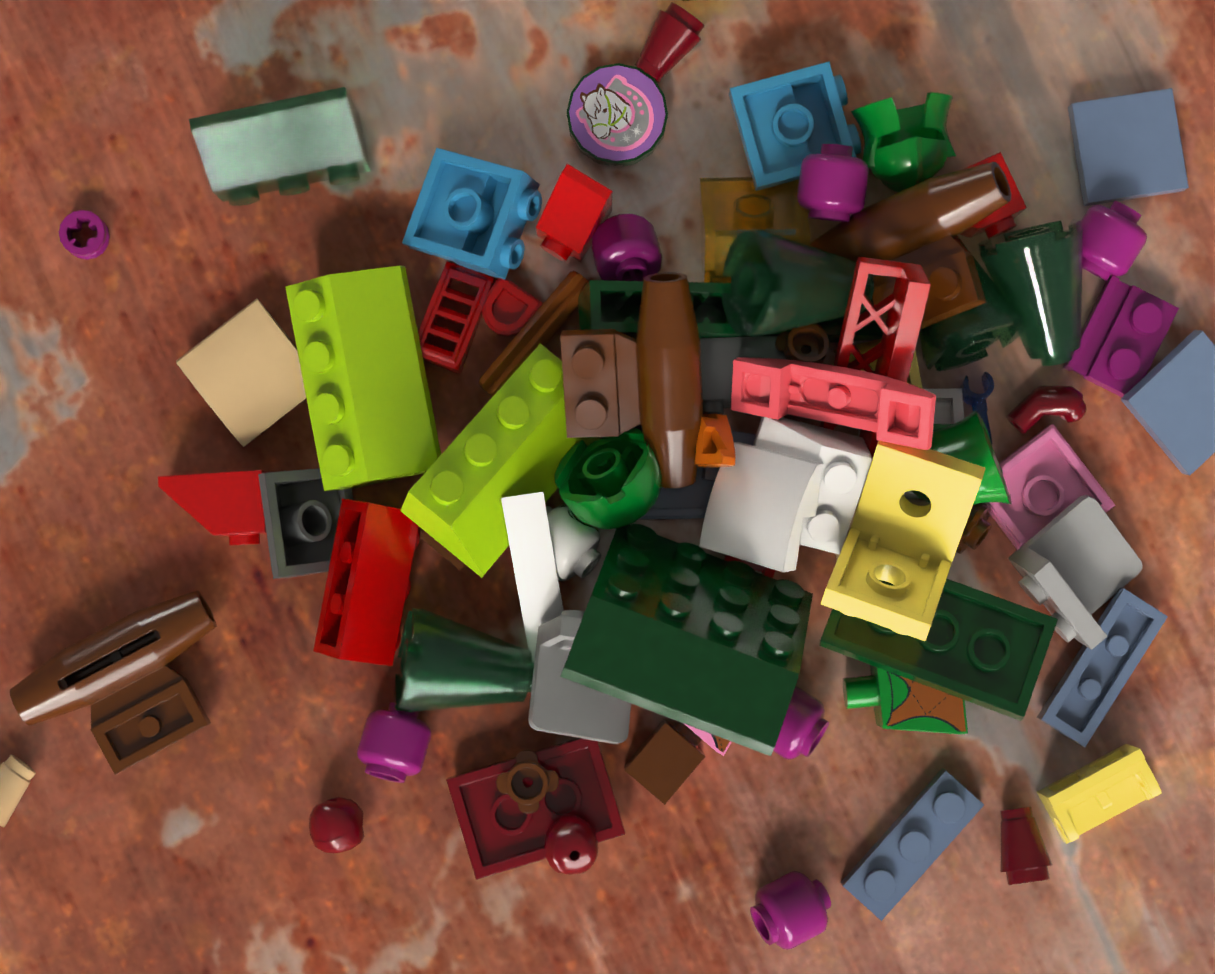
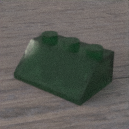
[189,87,371,206]

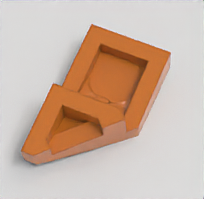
[695,414,736,468]

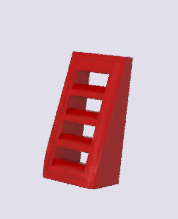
[418,261,495,374]

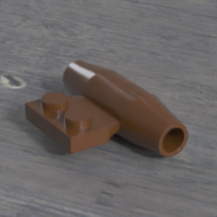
[806,162,1011,334]
[560,272,704,488]
[10,591,217,775]

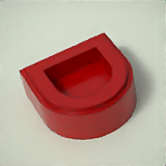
[482,278,543,337]

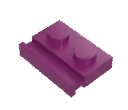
[1063,275,1179,397]

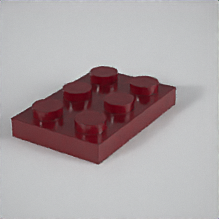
[446,738,625,880]

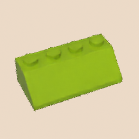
[285,265,441,491]
[401,343,601,578]

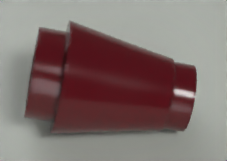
[635,2,704,82]
[1000,807,1052,885]

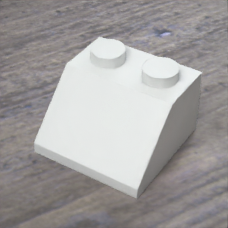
[753,417,873,555]

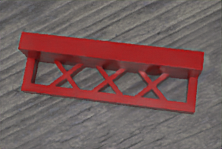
[820,257,931,475]

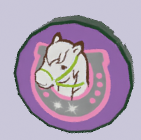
[567,63,668,166]

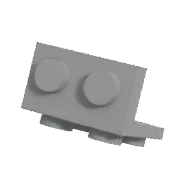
[1008,495,1143,650]
[528,610,631,744]

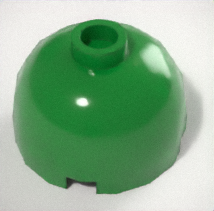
[554,428,662,529]

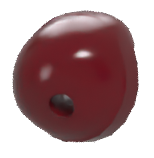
[309,797,364,853]
[544,814,599,875]

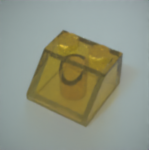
[700,177,811,284]

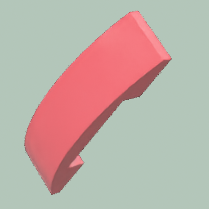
[731,357,936,450]

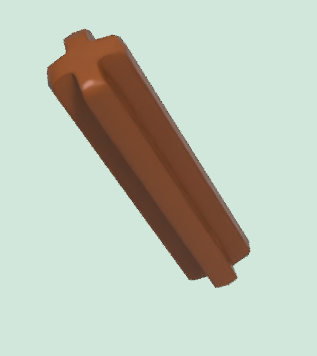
[479,271,589,397]

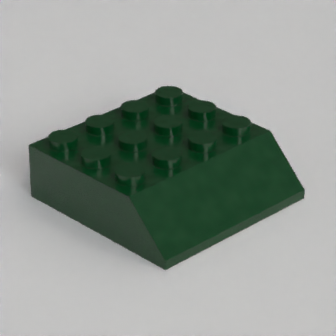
[560,524,813,756]

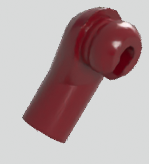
[1006,386,1087,434]

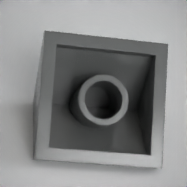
[258,468,354,579]

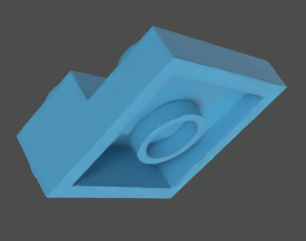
[729,62,861,191]
[402,148,542,280]

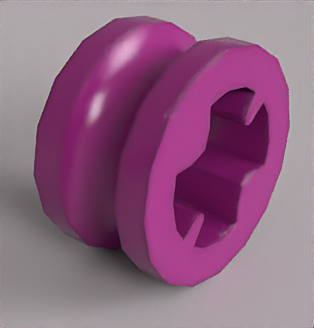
[59,210,110,260]

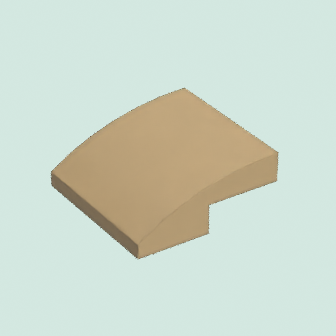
[176,298,306,447]

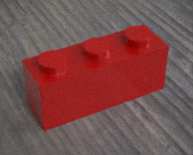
[313,498,420,666]

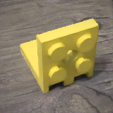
[821,441,986,641]

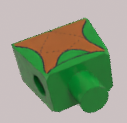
[843,665,968,735]

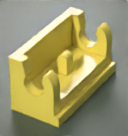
[1037,744,1162,844]

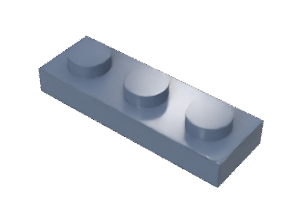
[1037,588,1168,747]
[840,768,984,921]

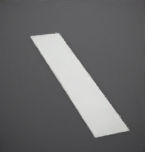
[501,492,563,672]

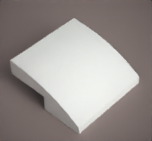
[699,442,823,573]

